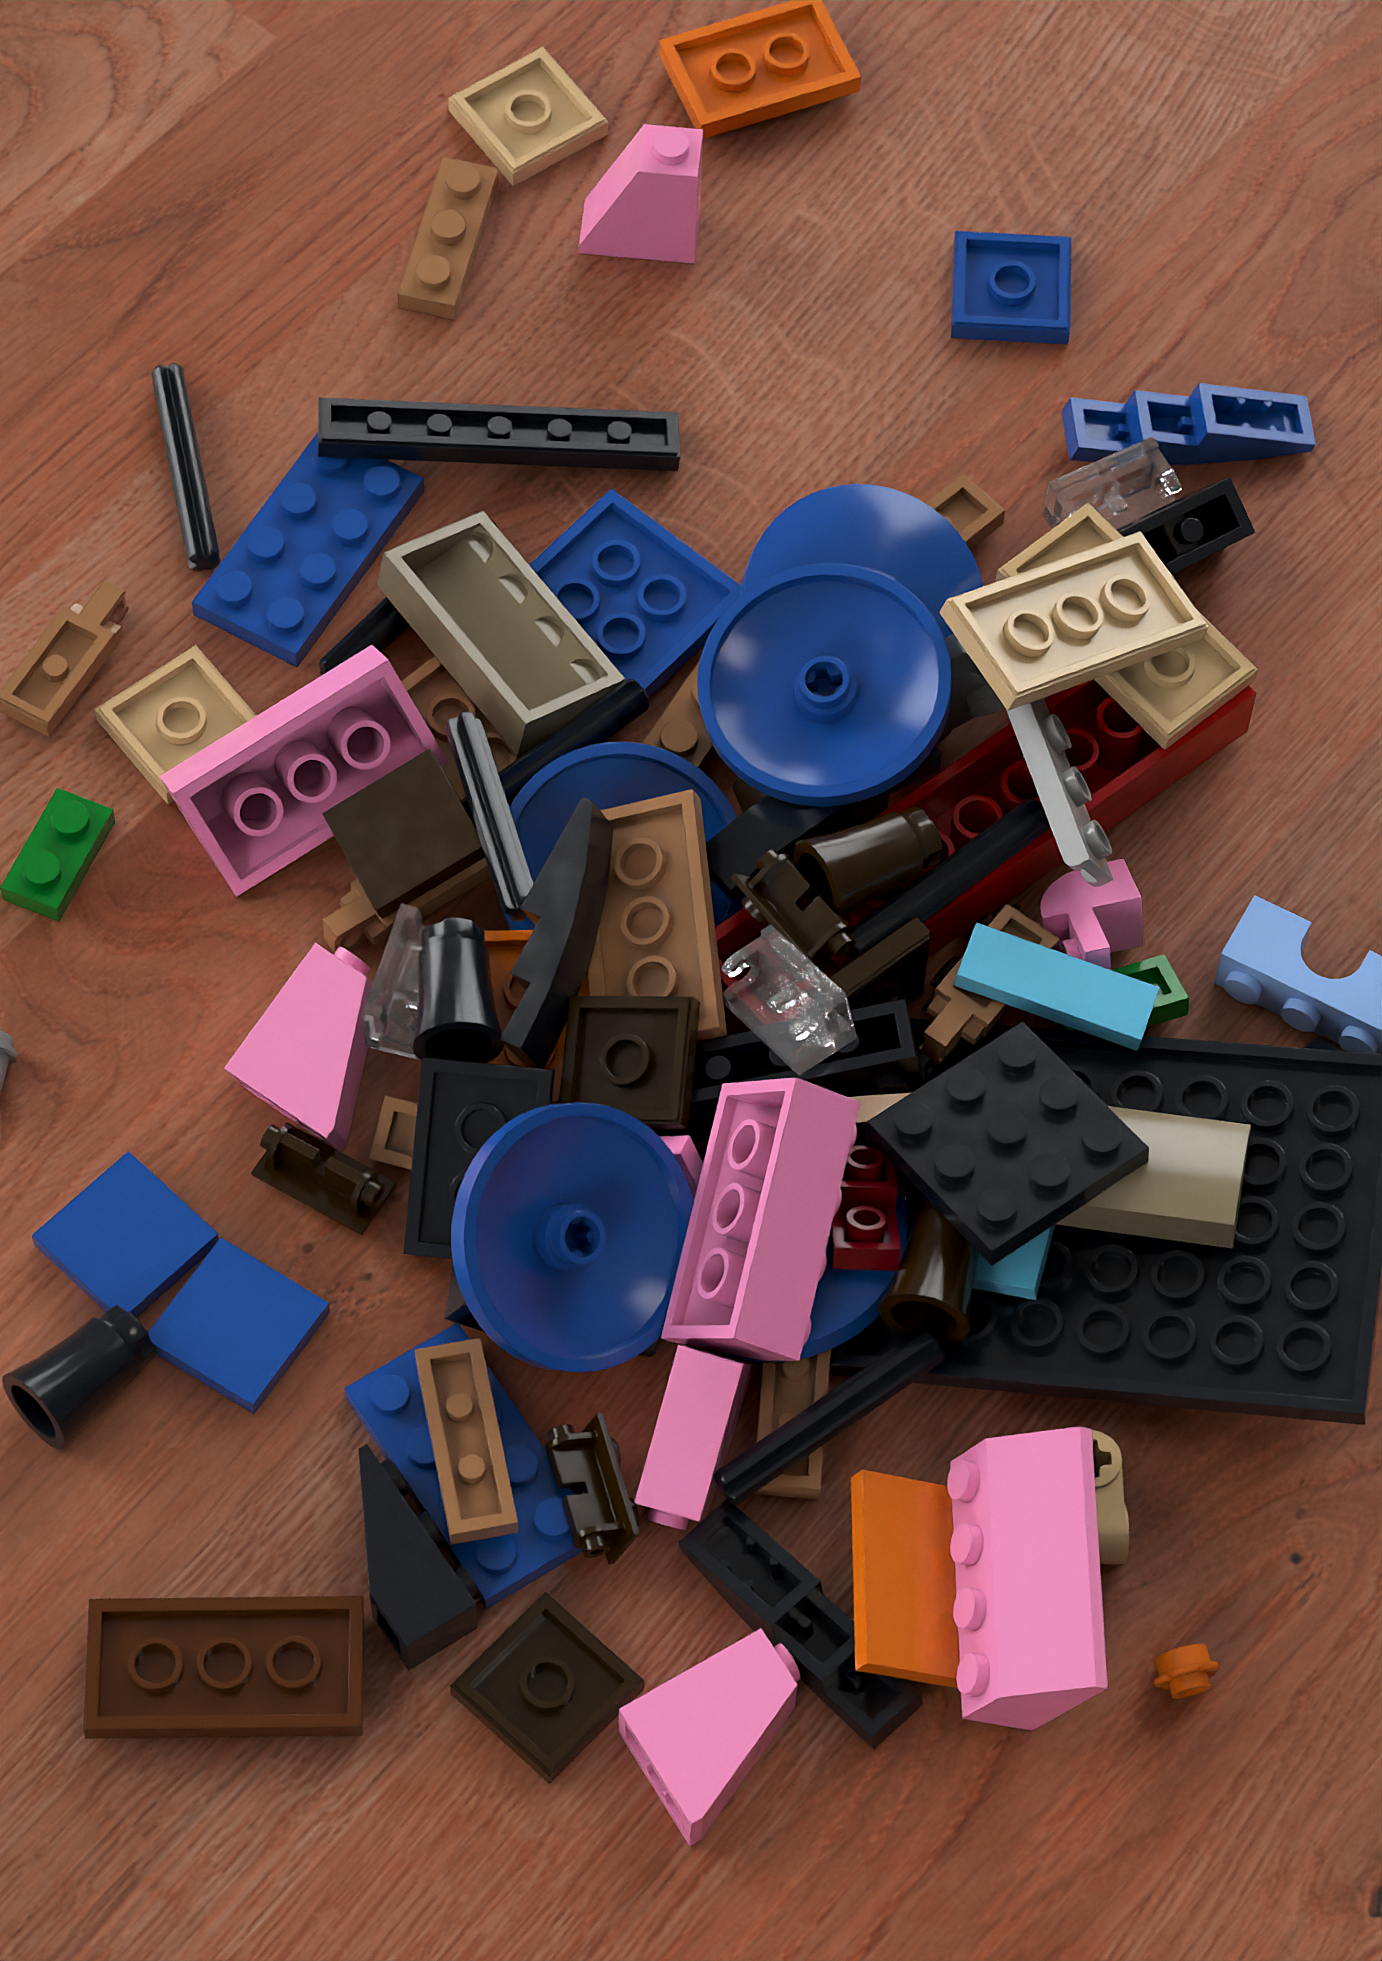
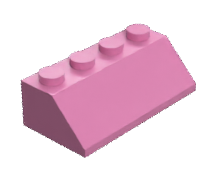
[159,645,450,897]
[661,1078,860,1361]
[947,1426,1108,1731]

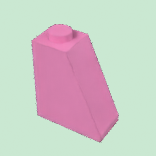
[579,124,703,264]
[224,943,379,1152]
[634,1345,755,1530]
[618,1628,801,1846]

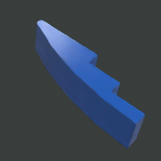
[1061,383,1316,465]

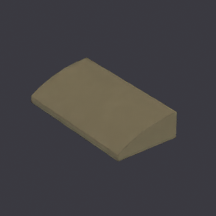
[376,511,625,755]
[1056,1106,1251,1248]

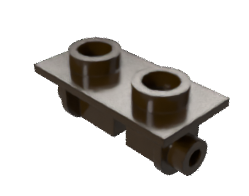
[731,849,856,974]
[251,1122,397,1236]
[545,1413,640,1564]

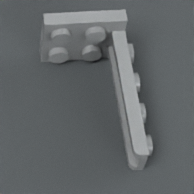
[938,634,1114,887]

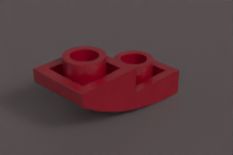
[829,1145,901,1271]

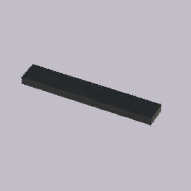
[318,398,680,471]

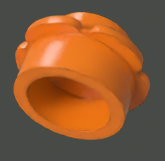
[1153,1644,1220,1699]

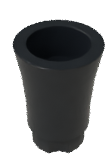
[413,918,504,1063]
[2,1305,156,1449]

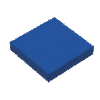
[951,231,1072,344]
[32,1151,219,1317]
[148,1238,330,1414]

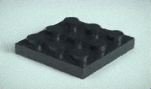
[867,1022,1149,1266]

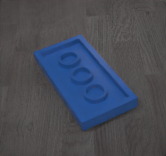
[192,432,424,667]
[344,1322,583,1609]

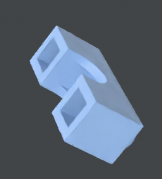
[1214,895,1382,1054]

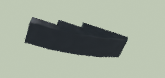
[706,747,942,899]
[500,797,614,1069]
[678,1499,923,1749]

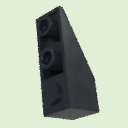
[358,1444,481,1671]

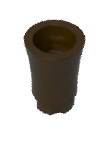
[794,806,943,918]
[878,1198,979,1344]

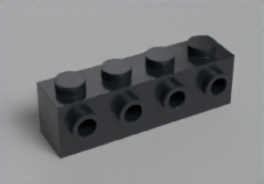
[667,999,924,1143]

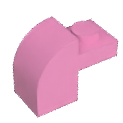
[1040,858,1144,970]

